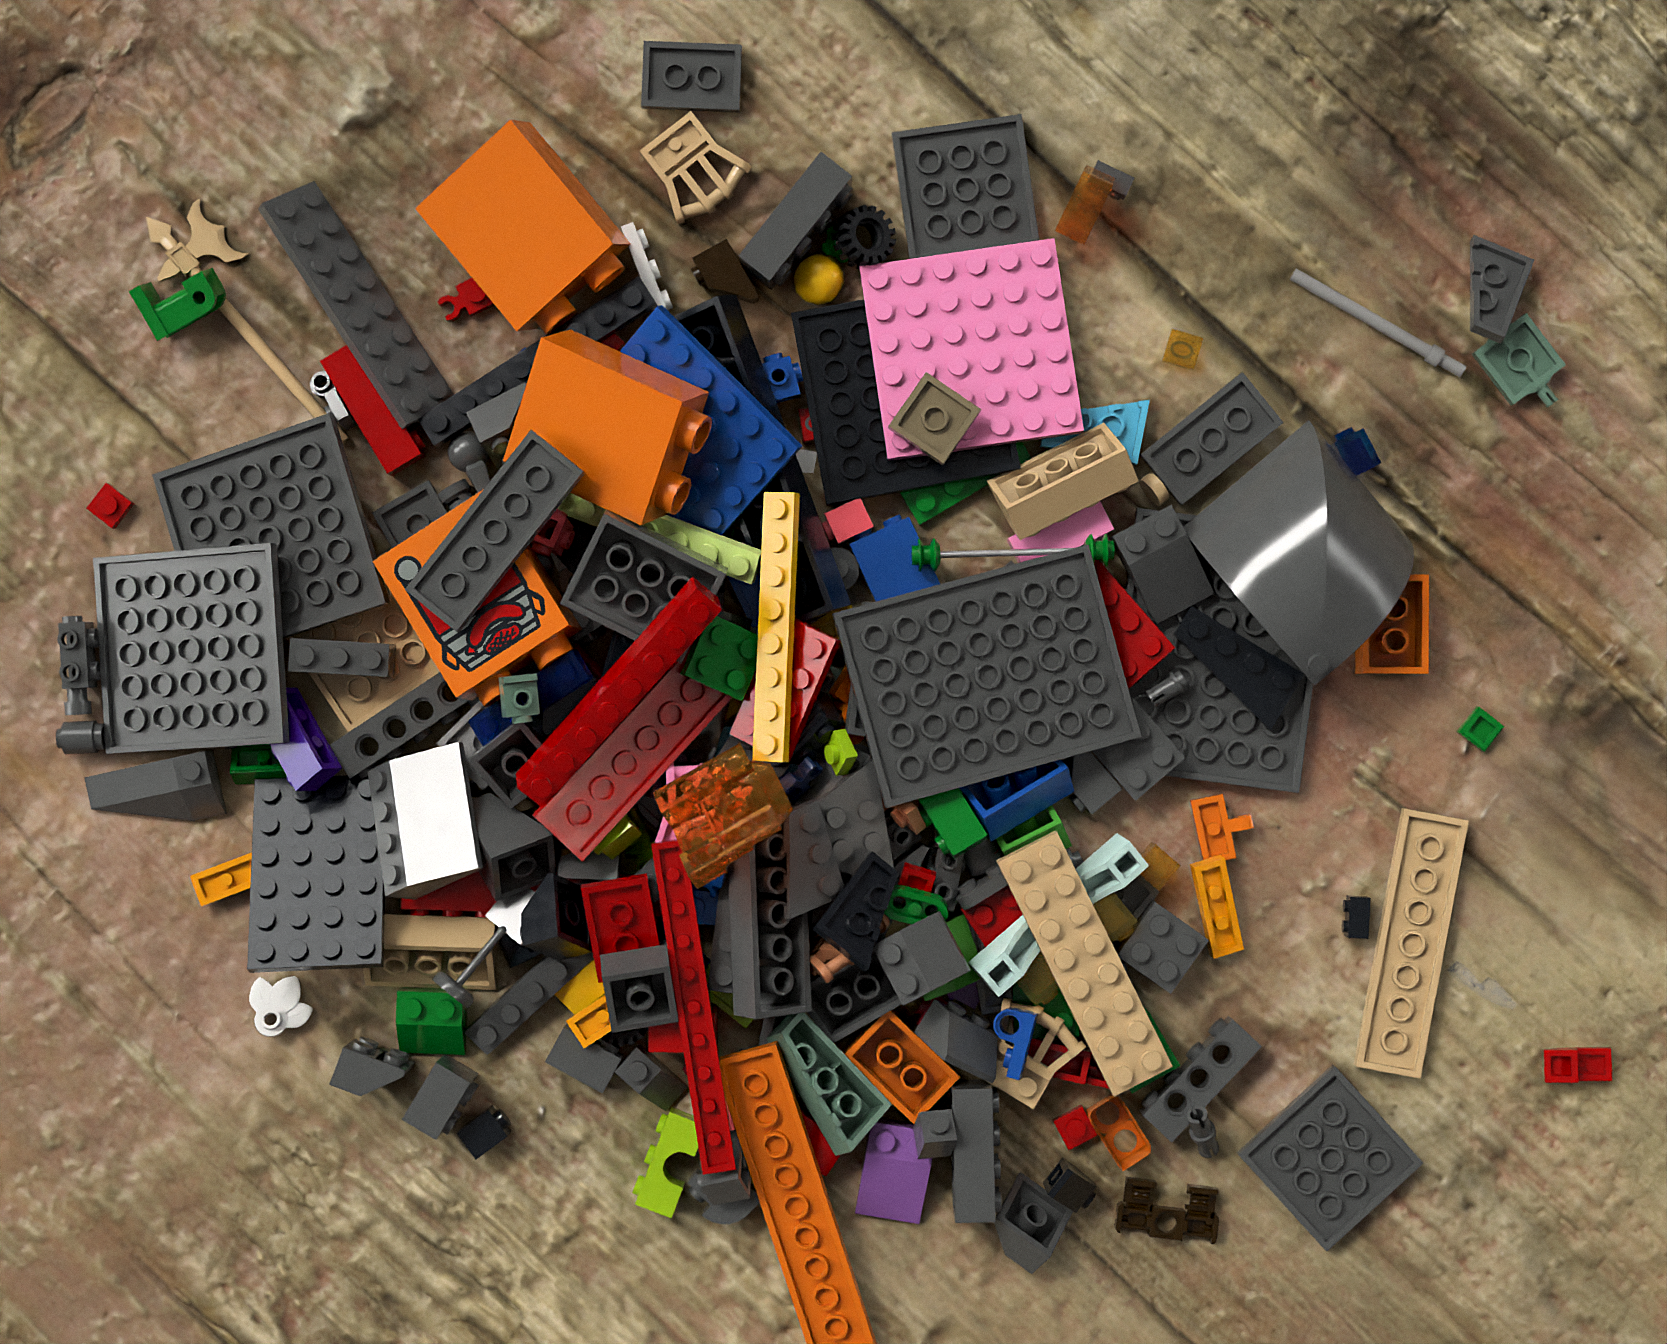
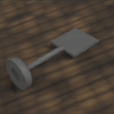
[432,888,535,1009]

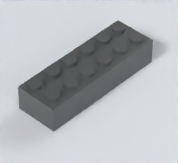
[726,809,812,1019]

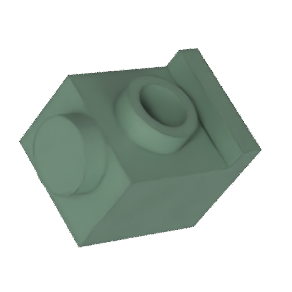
[498,673,540,724]

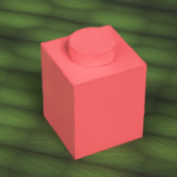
[821,498,874,545]

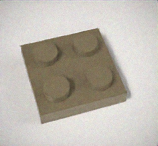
[888,372,981,465]

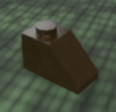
[691,239,760,304]

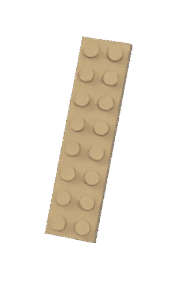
[1354,808,1469,1079]
[996,831,1173,1097]

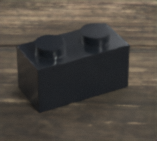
[1342,895,1371,939]

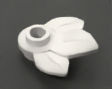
[249,976,313,1037]

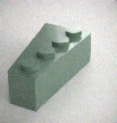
[766,1013,892,1156]

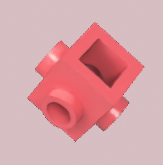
[530,509,575,557]

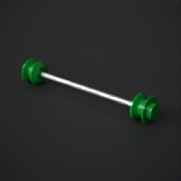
[911,534,1115,572]

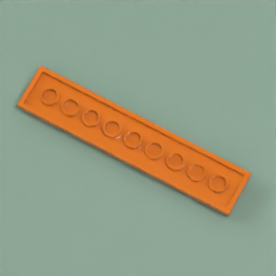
[719,1041,877,1344]

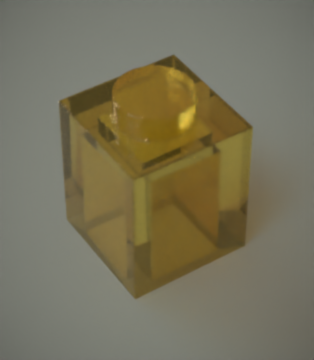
[1139,842,1181,891]

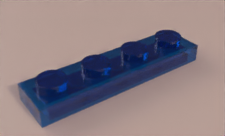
[468,649,594,746]

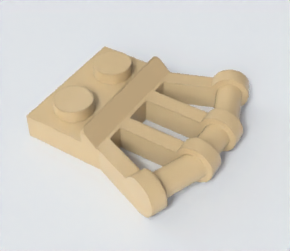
[639,111,752,225]
[988,998,1087,1109]

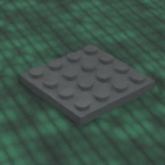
[892,114,1039,259]
[1236,1065,1423,1251]

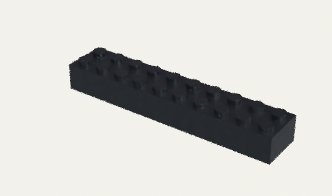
[674,295,851,623]

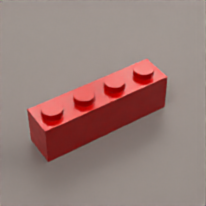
[320,345,426,476]

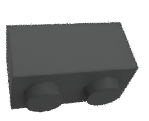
[1087,160,1135,200]

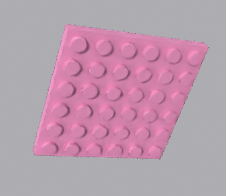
[859,238,1084,461]

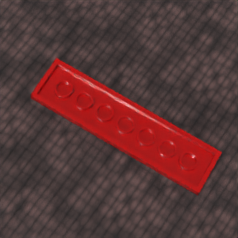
[532,642,756,862]

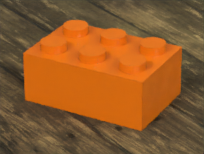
[1355,574,1429,674]
[843,1010,960,1124]

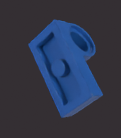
[993,1007,1038,1080]

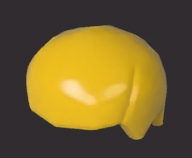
[793,253,844,305]

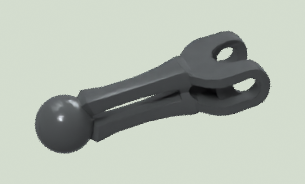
[448,431,553,576]

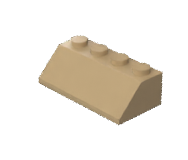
[987,423,1138,540]
[363,914,498,990]

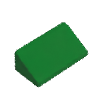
[230,744,287,785]

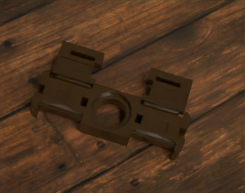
[1114,1176,1219,1244]

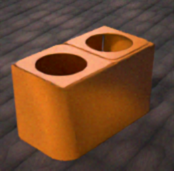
[1086,1094,1151,1171]

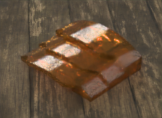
[653,743,793,889]

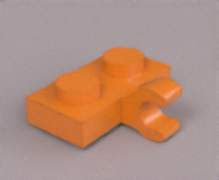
[1190,793,1254,861]

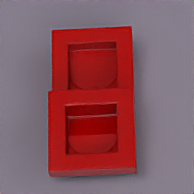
[1544,1047,1612,1083]

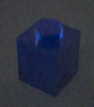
[1330,427,1381,476]

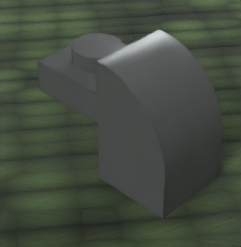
[687,1168,760,1224]

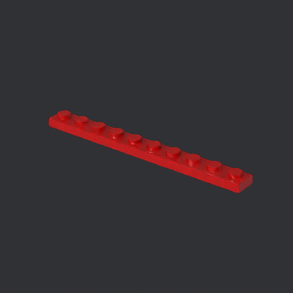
[651,838,736,1175]

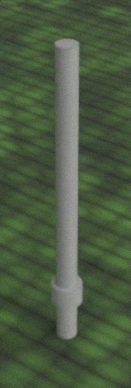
[1290,268,1467,377]

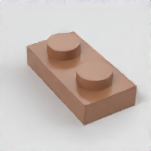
[880,791,927,835]

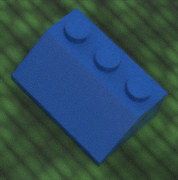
[959,759,1074,842]

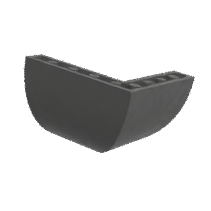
[1184,420,1414,685]

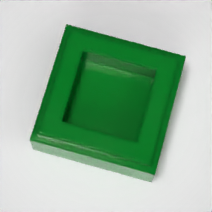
[1456,706,1505,752]

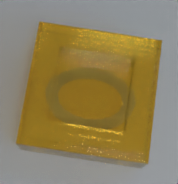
[1162,329,1203,370]

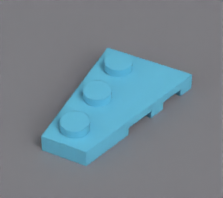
[1040,400,1150,465]

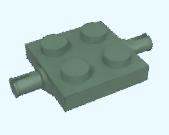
[1472,313,1566,407]

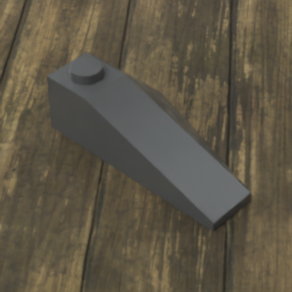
[84,750,227,821]

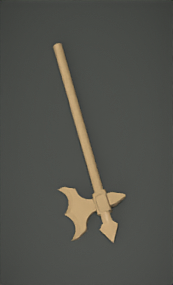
[146,199,349,444]

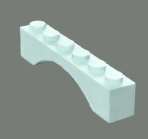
[968,833,1149,997]

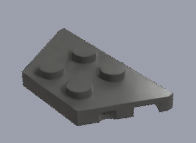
[816,758,897,884]

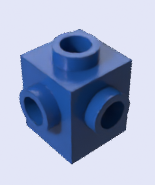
[762,353,803,404]

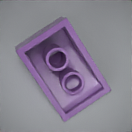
[855,1117,932,1224]

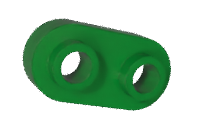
[884,885,948,925]

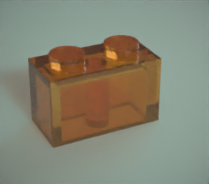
[1055,165,1116,245]

